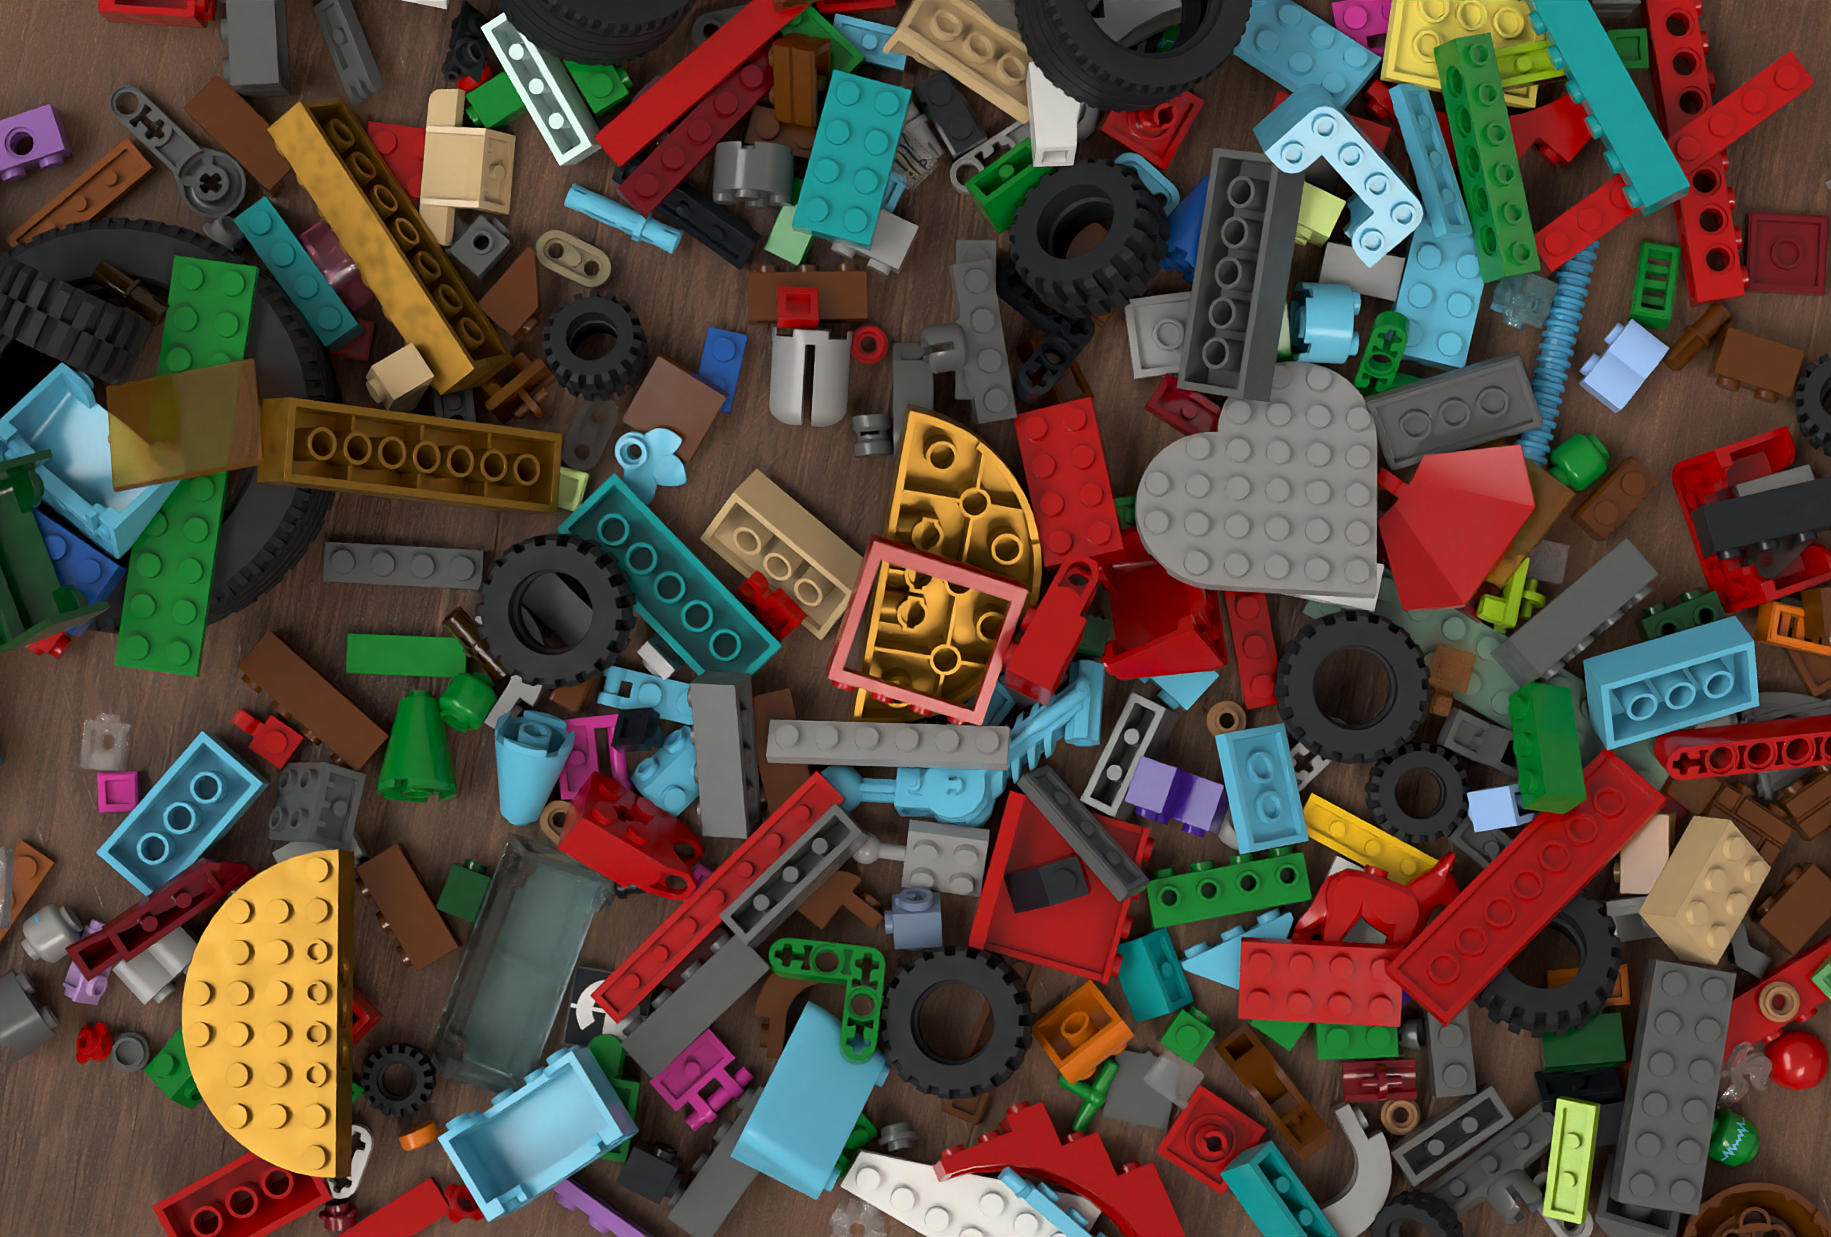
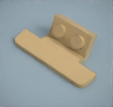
[419,89,516,247]

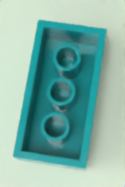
[792,70,912,251]

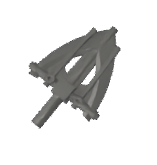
[1710,691,1831,801]

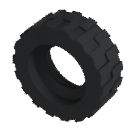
[1371,1189,1465,1237]

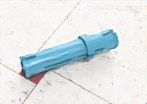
[564,183,683,255]

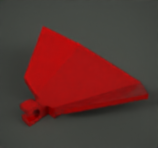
[1377,445,1536,611]

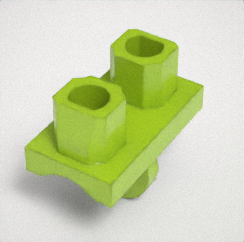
[1476,555,1547,634]

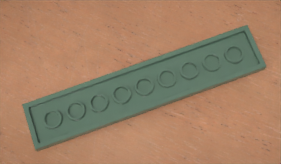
[1301,567,1669,792]

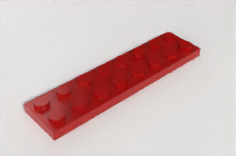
[1385,747,1667,1027]

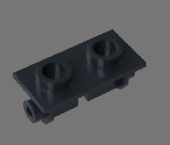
[442,0,490,83]

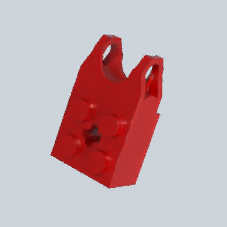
[1001,553,1099,707]
[557,770,705,900]

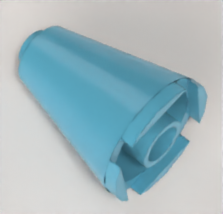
[494,710,575,826]

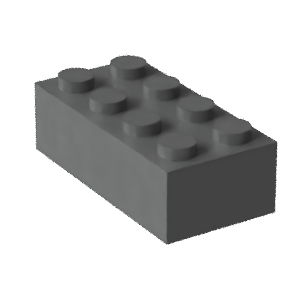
[1490,538,1659,689]

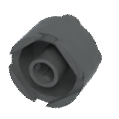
[713,141,795,210]
[0,969,61,1063]

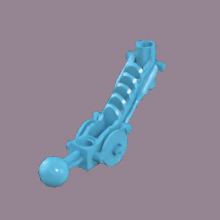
[821,660,1106,828]

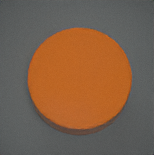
[397,1119,440,1151]

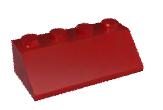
[152,1151,333,1237]

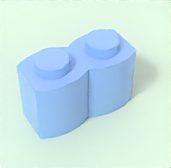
[1578,319,1670,413]

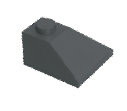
[1595,1153,1680,1237]

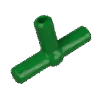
[1057,1058,1120,1133]

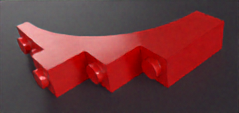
[1362,80,1592,172]
[933,1100,1186,1237]

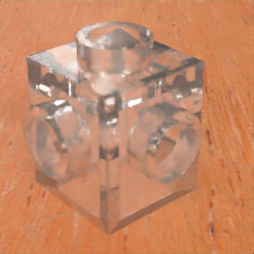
[827,1197,888,1237]

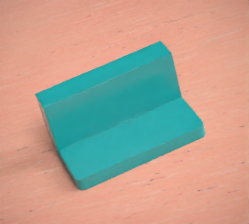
[1116,927,1194,1022]

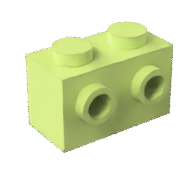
[1295,181,1346,248]

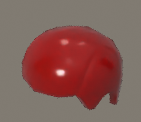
[1763,1030,1830,1090]

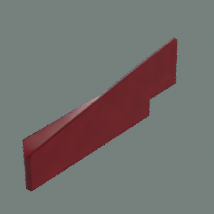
[65,857,256,982]

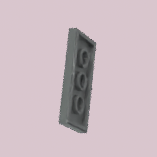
[1365,350,1544,472]

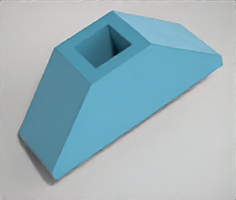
[1179,907,1294,990]

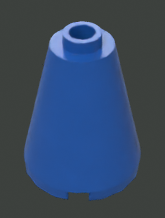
[1159,174,1210,284]

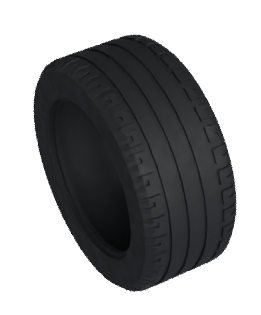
[0,218,343,635]

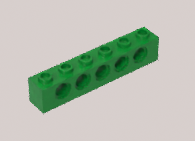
[1433,32,1541,284]

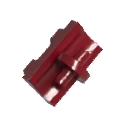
[1342,1058,1417,1103]

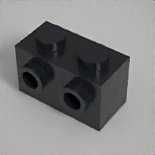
[616,1139,685,1205]

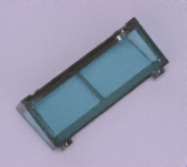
[427,832,616,1094]

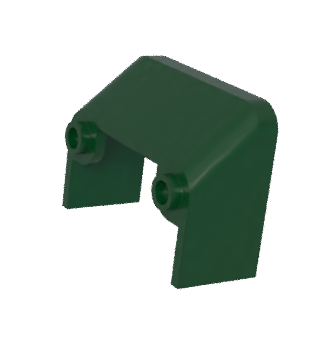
[0,449,110,653]

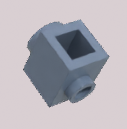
[885,887,943,951]

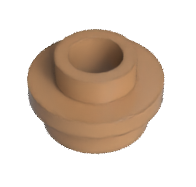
[1206,701,1246,737]
[1758,982,1800,1022]
[1380,1100,1421,1135]

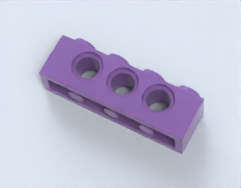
[0,104,73,183]

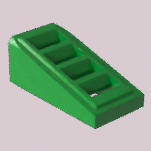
[1627,241,1681,330]

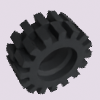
[361,1042,437,1117]

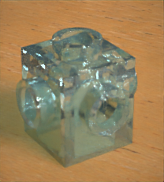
[1489,273,1559,331]

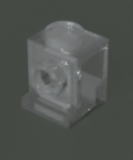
[80,713,130,771]

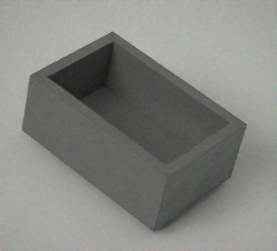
[220,0,291,99]

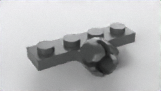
[921,259,1017,425]
[1421,1103,1555,1224]

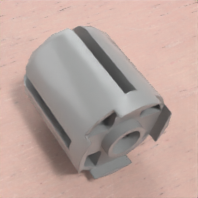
[769,326,852,427]

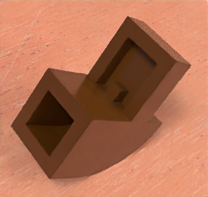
[797,869,884,929]

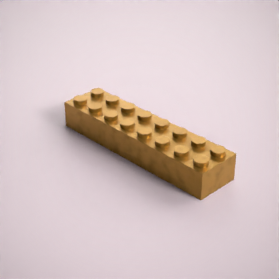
[267,97,514,395]
[257,397,562,514]

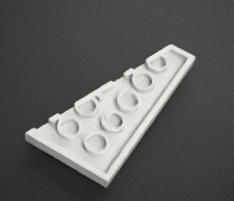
[839,1149,1101,1237]

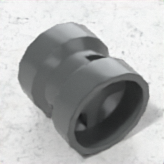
[852,414,894,458]

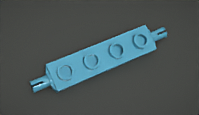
[998,1166,1108,1237]

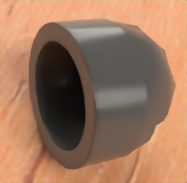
[1397,1018,1425,1050]

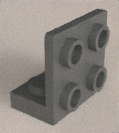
[268,762,366,851]

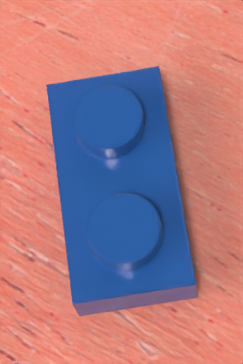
[698,327,748,414]

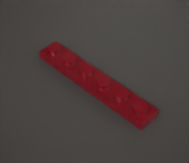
[617,33,783,219]

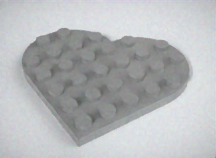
[1135,361,1377,599]

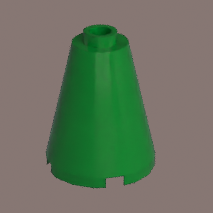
[376,690,457,803]

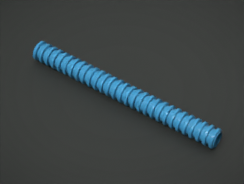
[1504,241,1600,560]

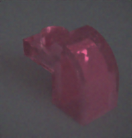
[297,219,376,313]

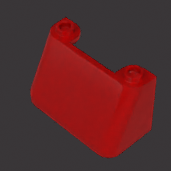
[1672,426,1831,613]
[1089,525,1228,680]

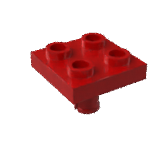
[1096,91,1204,170]
[1155,1083,1266,1196]

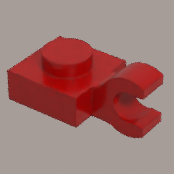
[231,708,305,770]

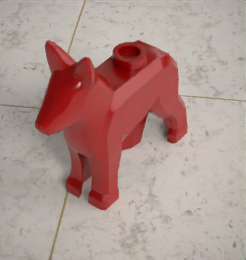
[1290,852,1461,949]

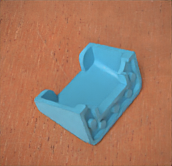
[0,362,187,559]
[730,1001,892,1200]

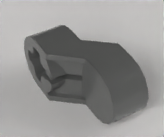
[1726,922,1772,980]

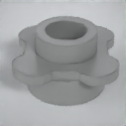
[203,215,245,251]

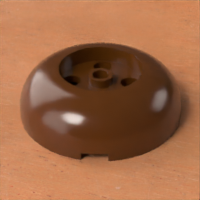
[1680,1181,1831,1237]

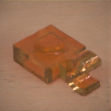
[1429,644,1477,717]

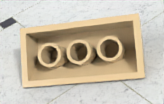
[700,469,863,640]

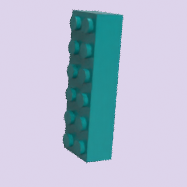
[557,473,783,678]

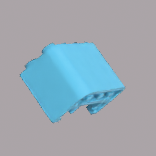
[1253,83,1423,269]
[438,1045,639,1222]

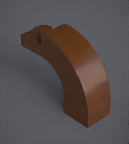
[754,942,859,1059]
[1214,1023,1335,1161]

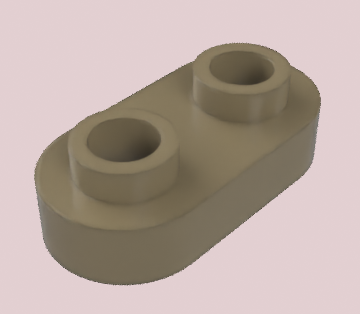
[536,230,612,289]

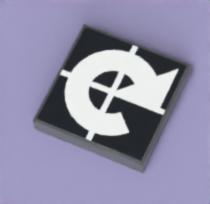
[562,965,653,1056]

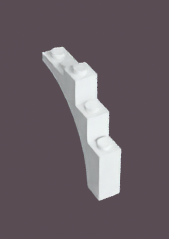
[1026,0,1182,167]

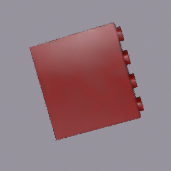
[967,790,1154,985]

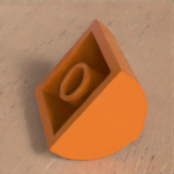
[1032,979,1135,1085]

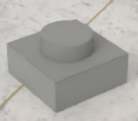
[637,634,686,680]

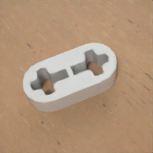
[327,1123,375,1199]

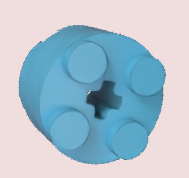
[1289,282,1361,364]

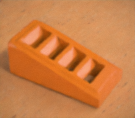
[1754,601,1831,657]

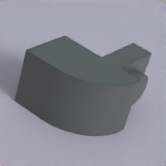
[1436,707,1519,780]

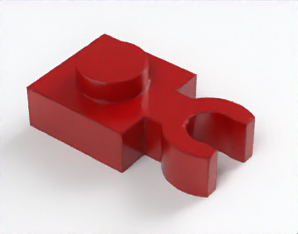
[736,570,808,642]

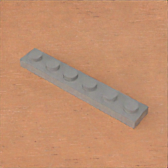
[766,720,1011,770]

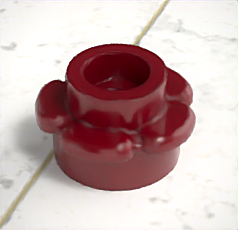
[319,1198,358,1231]

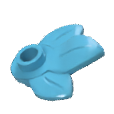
[615,428,687,505]

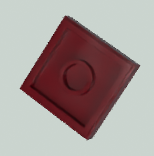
[1744,212,1829,296]

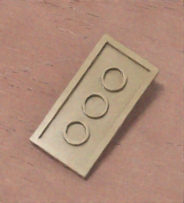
[883,0,1034,125]

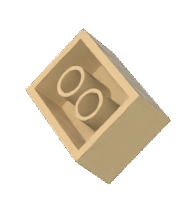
[1638,816,1771,965]

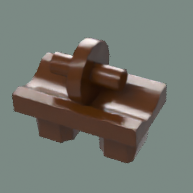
[480,351,557,425]

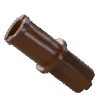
[1662,302,1732,371]

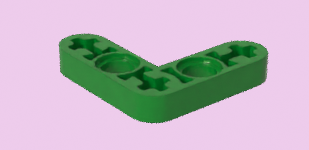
[1353,311,1423,399]
[769,938,885,1065]

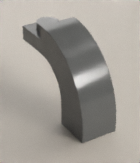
[893,343,933,468]

